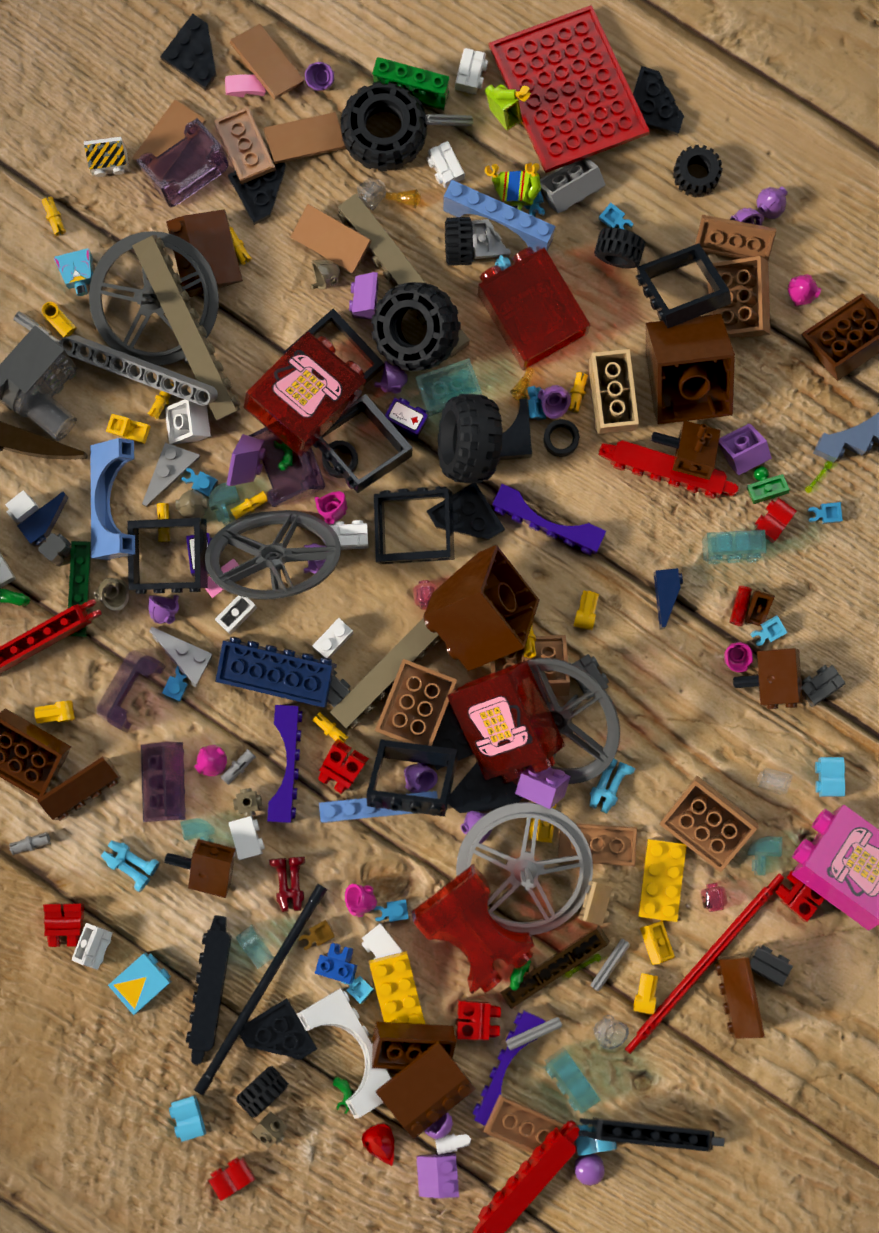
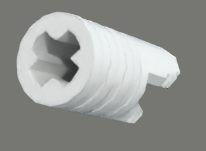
[435,1134,471,1155]

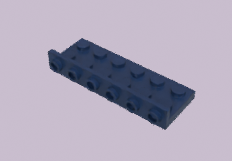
[215,637,337,708]

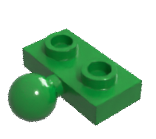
[747,466,790,504]

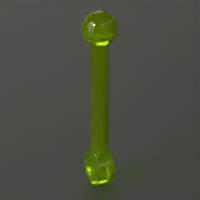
[805,461,832,493]
[565,954,601,978]

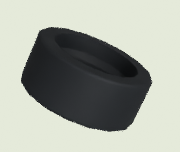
[543,419,580,457]
[322,440,358,478]

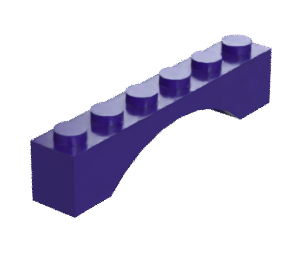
[492,484,606,555]
[267,705,303,823]
[472,1010,546,1126]

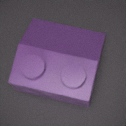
[349,272,378,319]
[718,423,772,475]
[226,434,266,486]
[416,1153,459,1198]

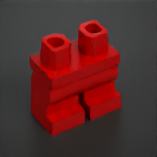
[318,739,369,794]
[775,870,824,922]
[43,904,84,947]
[456,1000,501,1040]

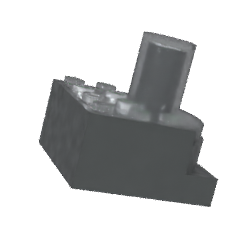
[0,325,78,441]

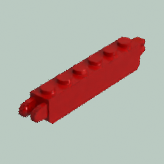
[598,440,739,499]
[0,599,102,674]
[472,1120,580,1233]

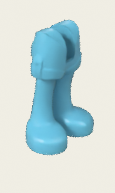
[589,759,636,814]
[101,840,160,892]

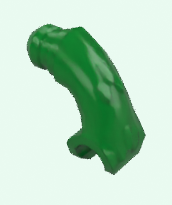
[273,435,293,471]
[0,588,30,606]
[510,957,531,991]
[332,1077,352,1114]

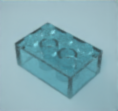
[415,358,482,417]
[702,530,766,564]
[544,1047,600,1114]

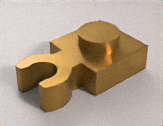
[299,920,335,950]

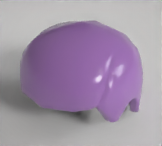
[305,62,334,91]
[424,1112,453,1139]
[575,1153,604,1186]

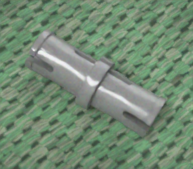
[220,749,256,785]
[9,832,51,855]

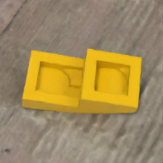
[106,414,151,444]

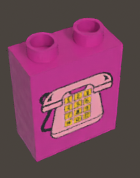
[792,804,879,930]

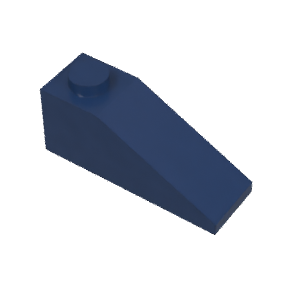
[17,492,69,547]
[653,568,683,630]

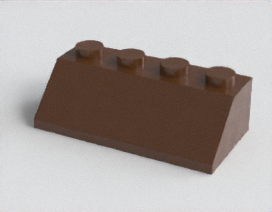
[37,756,121,821]
[372,1022,457,1069]

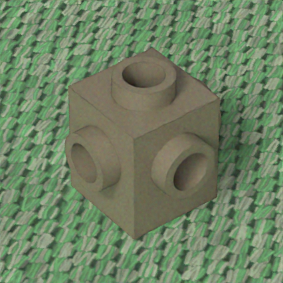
[233,788,262,817]
[252,1111,288,1149]

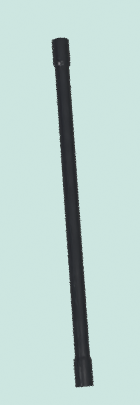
[194,884,328,1096]

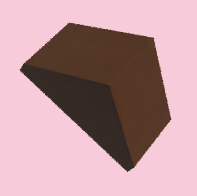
[744,590,775,626]

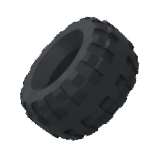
[341,81,427,172]
[371,282,461,371]
[437,394,503,483]

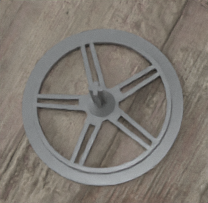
[456,802,593,936]

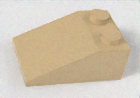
[578,881,614,926]

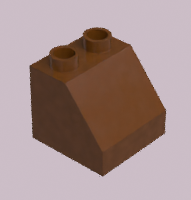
[646,314,735,424]
[424,544,540,671]

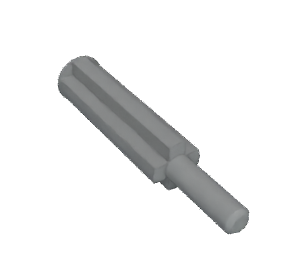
[13,311,60,345]

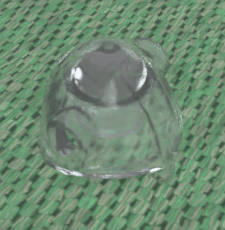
[593,1015,629,1050]

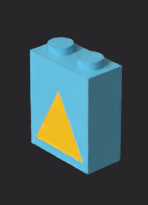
[108,953,172,1015]

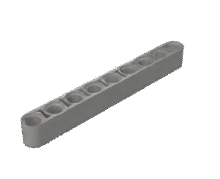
[59,335,218,406]

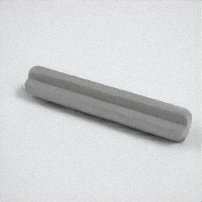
[425,114,473,126]
[591,939,630,991]
[506,1017,562,1050]

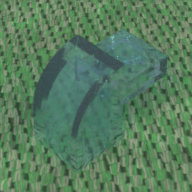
[209,482,240,526]
[180,818,217,843]
[747,837,782,876]
[236,925,274,969]

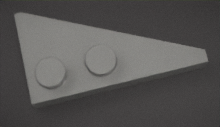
[142,443,200,507]
[149,627,213,687]

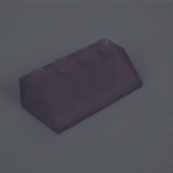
[141,742,186,822]

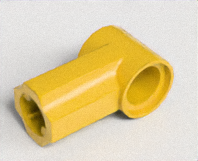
[42,302,77,338]
[573,590,599,631]
[34,700,75,724]
[633,973,658,1015]

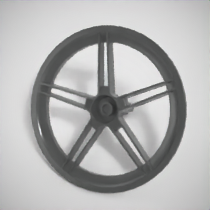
[89,231,219,365]
[205,510,341,599]
[494,658,620,784]

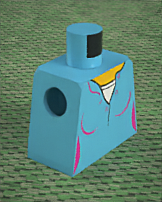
[54,248,93,296]

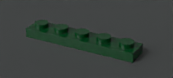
[68,541,91,638]

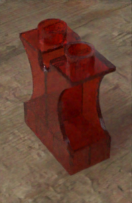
[412,863,534,994]

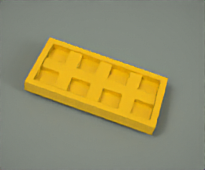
[638,839,686,922]
[369,951,425,1024]

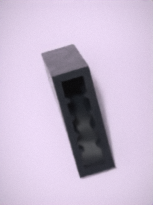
[500,398,532,460]

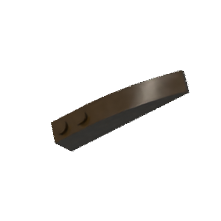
[0,421,88,460]
[500,925,610,1009]

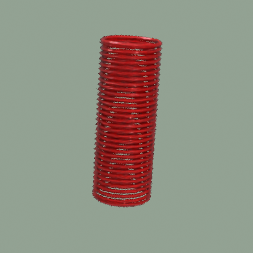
[729,586,752,626]

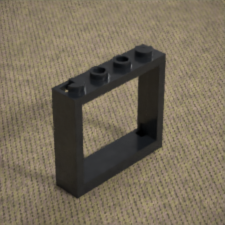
[636,243,731,328]
[283,308,384,412]
[310,394,413,493]
[374,486,455,565]
[127,518,208,594]
[366,739,458,817]

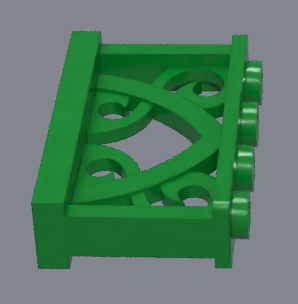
[372,57,449,111]

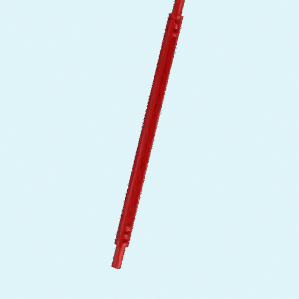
[625,873,785,1054]

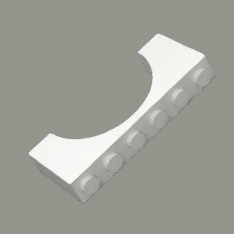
[297,988,391,1118]

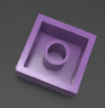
[515,761,571,809]

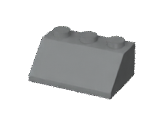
[540,158,606,213]

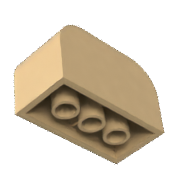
[589,349,639,434]

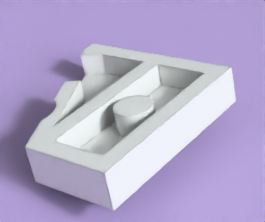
[472,219,511,259]

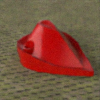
[362,1123,394,1166]

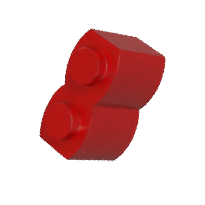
[755,498,797,543]
[208,1157,255,1201]

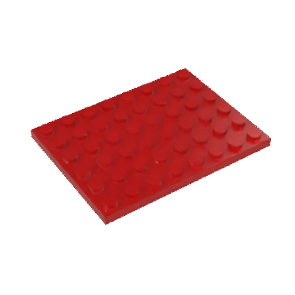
[489,5,650,173]

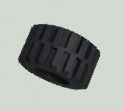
[673,145,722,197]
[445,217,473,266]
[594,228,646,268]
[236,1066,289,1118]

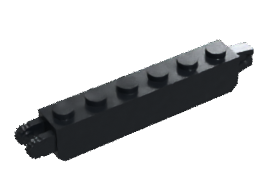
[186,915,232,1066]
[578,1117,725,1152]

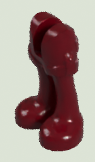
[269,856,305,912]

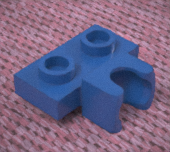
[315,943,358,984]

